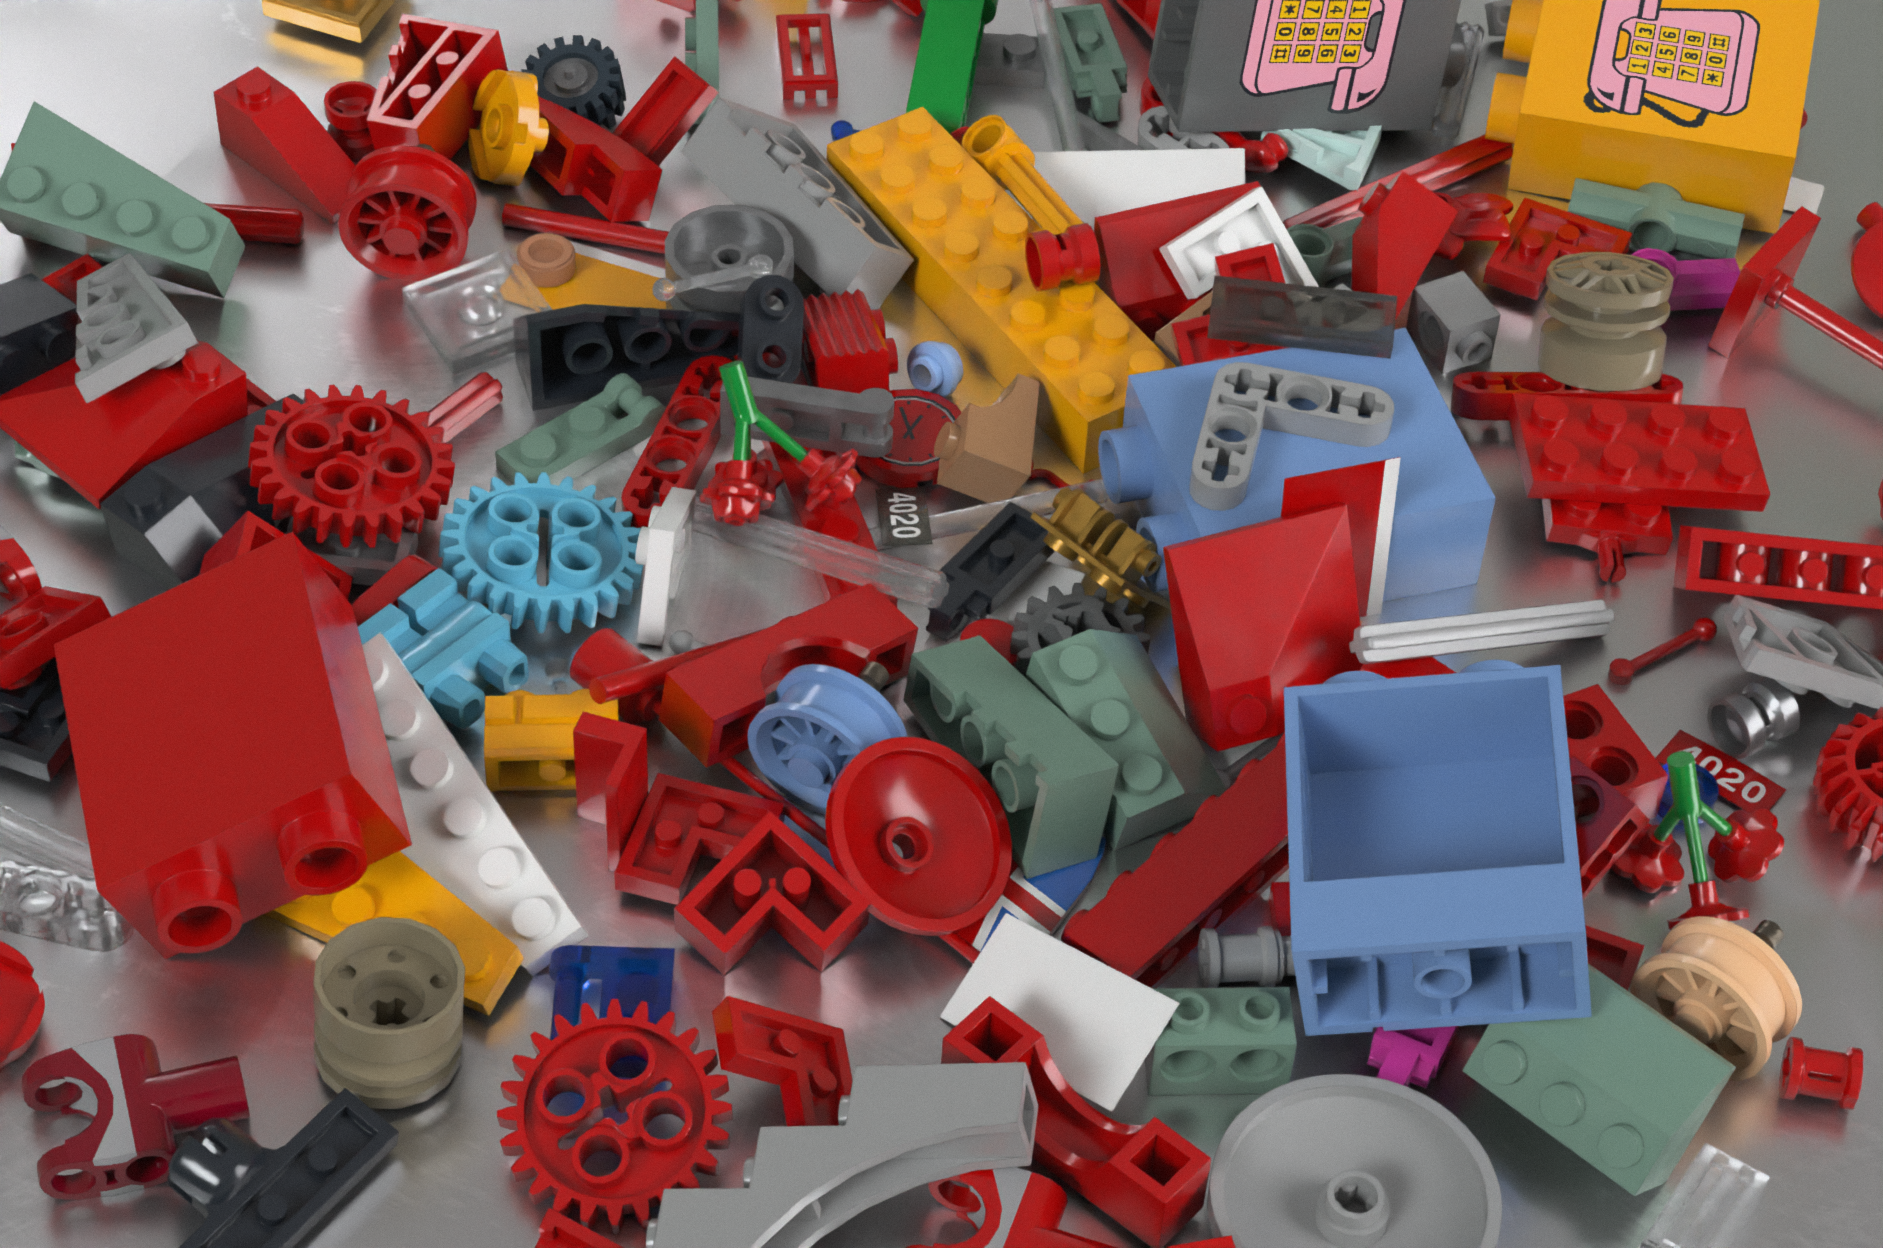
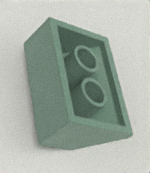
[1025,629,1227,851]
[1462,964,1736,1196]

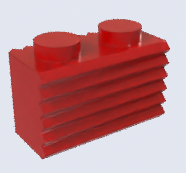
[801,289,898,394]

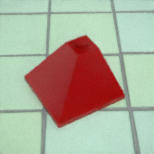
[0,340,248,509]
[1163,502,1363,752]

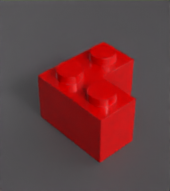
[674,811,872,976]

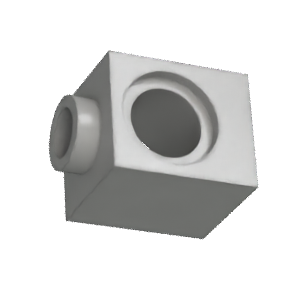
[1406,271,1501,374]

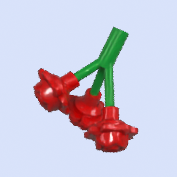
[700,360,862,526]

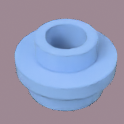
[907,341,963,398]

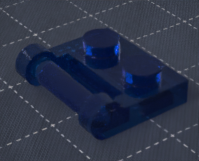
[549,945,675,1078]

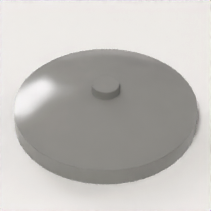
[1207,1074,1502,1248]

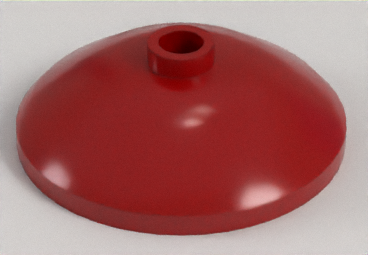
[825,737,1012,936]

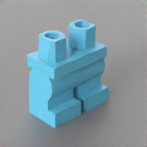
[358,568,529,730]

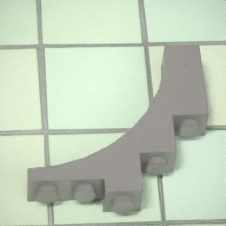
[646,1062,1039,1248]

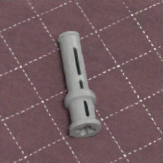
[1198,926,1295,988]

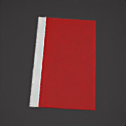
[1281,457,1401,617]

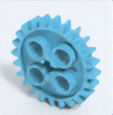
[438,472,644,633]

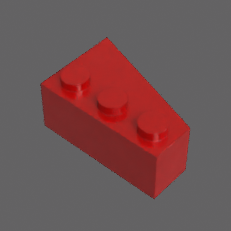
[367,14,508,160]

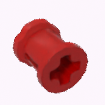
[1779,1037,1863,1110]

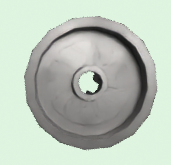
[665,205,794,314]

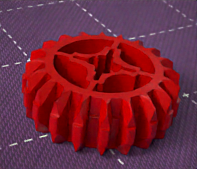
[1812,707,1883,863]

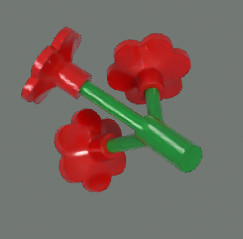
[1611,751,1784,930]

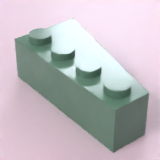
[0,101,245,298]
[903,636,1119,879]

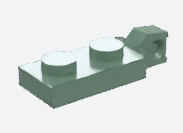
[1047,3,1128,123]

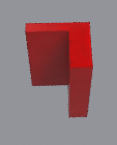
[573,711,649,872]

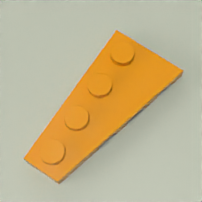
[264,851,524,1016]

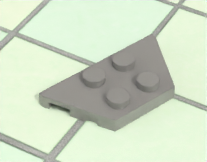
[1723,595,1883,709]

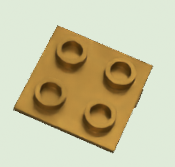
[1030,487,1171,610]

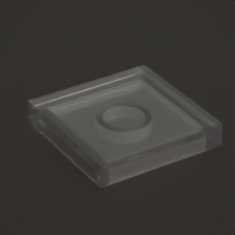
[402,249,553,375]

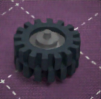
[521,35,626,130]

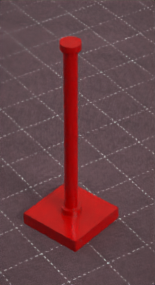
[1708,206,1883,370]

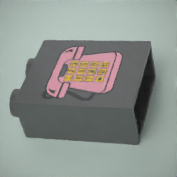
[1148,0,1465,132]

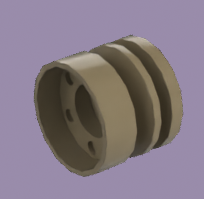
[1538,252,1674,391]
[313,917,465,1109]

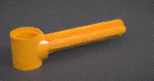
[962,115,1084,235]

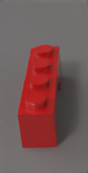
[659,583,919,768]
[941,996,1212,1248]

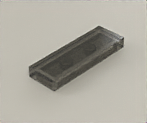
[1207,275,1397,359]

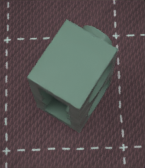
[1145,987,1297,1096]

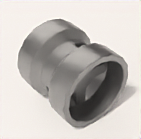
[1707,676,1800,759]

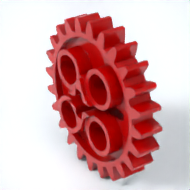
[248,385,455,548]
[497,998,733,1234]

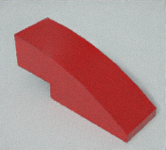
[529,96,662,222]

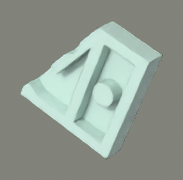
[1260,126,1382,191]

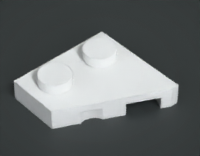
[635,487,697,646]

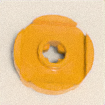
[468,70,549,186]

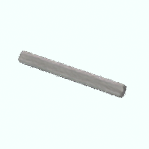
[1349,599,1615,664]

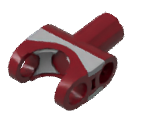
[21,1034,250,1200]

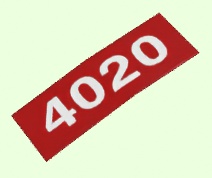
[1655,729,1786,814]

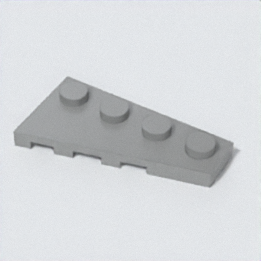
[75,253,198,403]

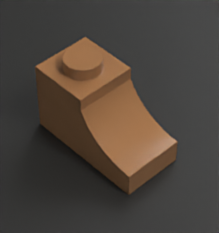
[934,373,1040,509]

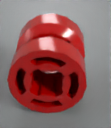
[324,81,377,161]
[1025,223,1100,292]

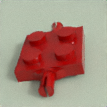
[1542,499,1673,583]

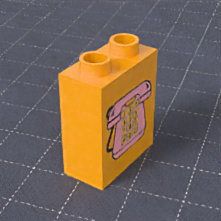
[1485,0,1820,234]

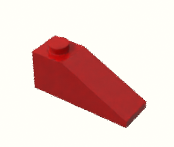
[213,66,356,225]
[1351,170,1458,332]

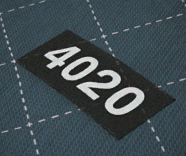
[875,486,933,546]

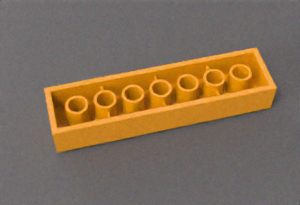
[826,107,1176,474]

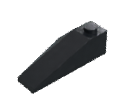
[513,304,740,411]
[100,394,304,589]

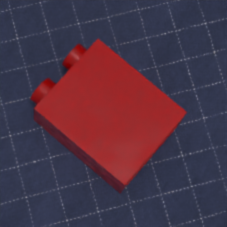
[53,531,412,960]

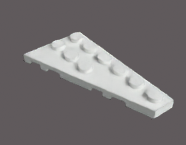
[362,632,589,976]

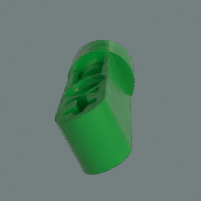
[906,0,998,134]

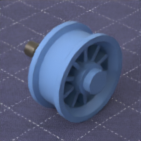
[747,661,907,815]

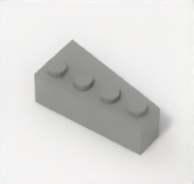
[681,97,914,310]

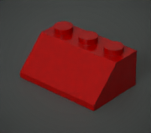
[1094,181,1261,341]

